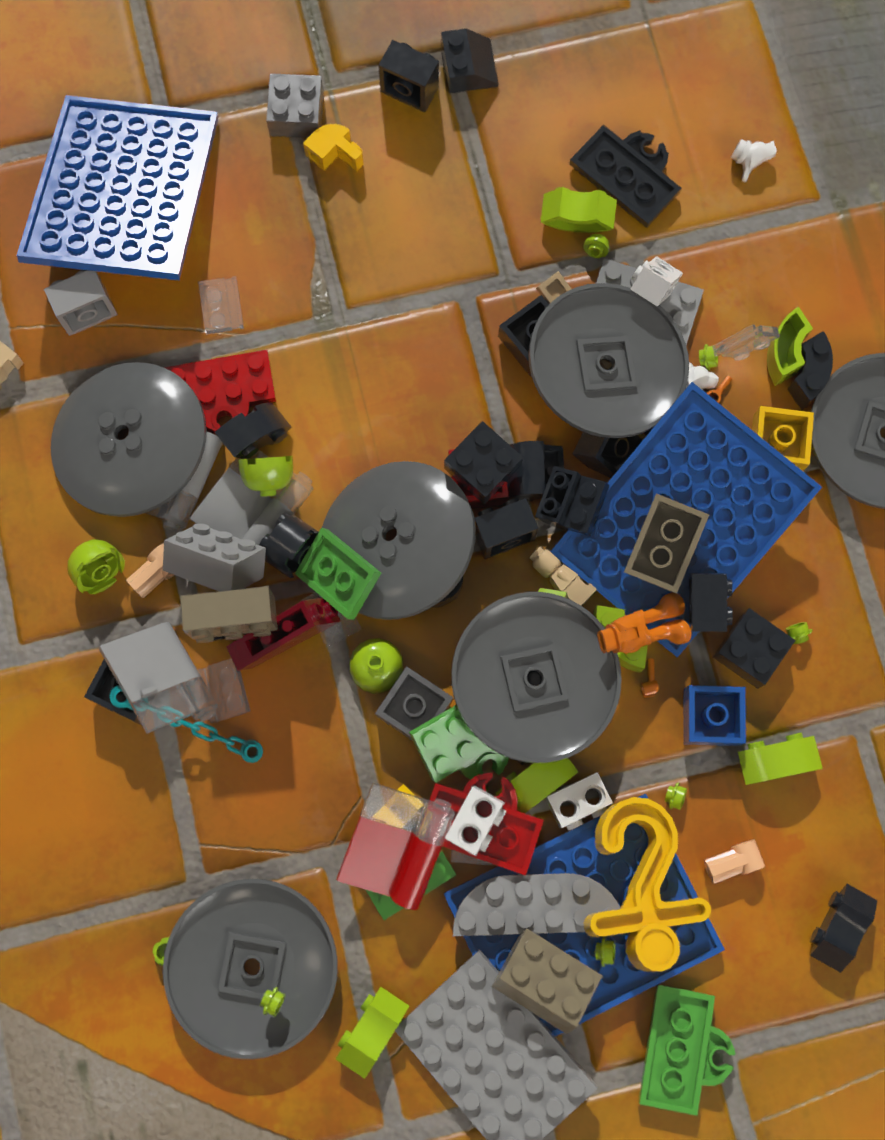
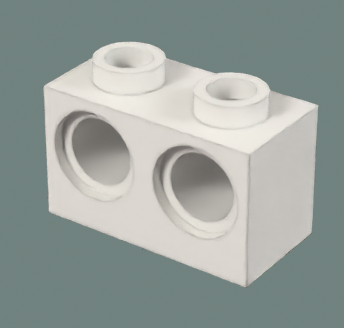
[631,256,683,306]
[545,772,613,831]
[445,786,506,855]

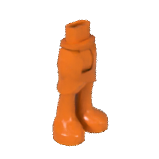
[597,592,692,654]

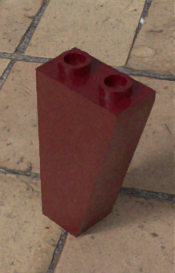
[226,598,341,671]

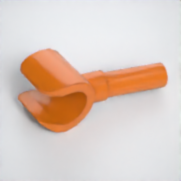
[707,376,732,403]
[641,658,659,698]

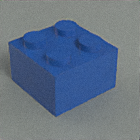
[683,685,746,746]

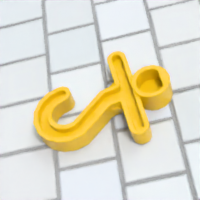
[583,797,711,972]

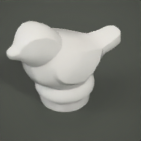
[731,139,777,182]
[686,363,719,390]

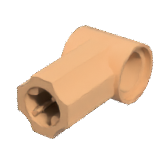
[126,543,174,598]
[703,839,765,883]

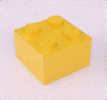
[752,406,814,471]

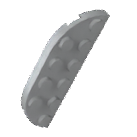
[453,873,621,936]

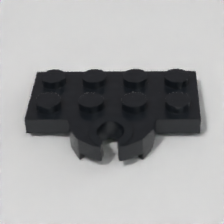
[569,124,682,228]

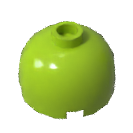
[238,456,293,497]
[67,539,125,594]
[349,638,404,694]

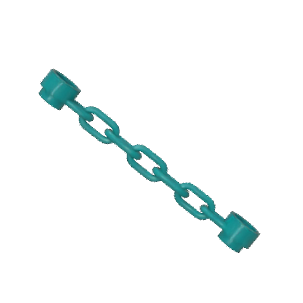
[110,685,263,763]

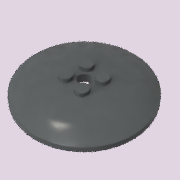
[529,283,689,438]
[811,353,885,509]
[51,362,207,517]
[322,461,475,620]
[451,592,621,763]
[163,879,338,1059]

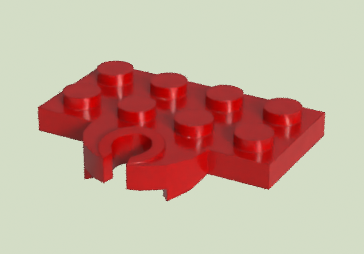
[164,350,277,434]
[419,772,544,875]

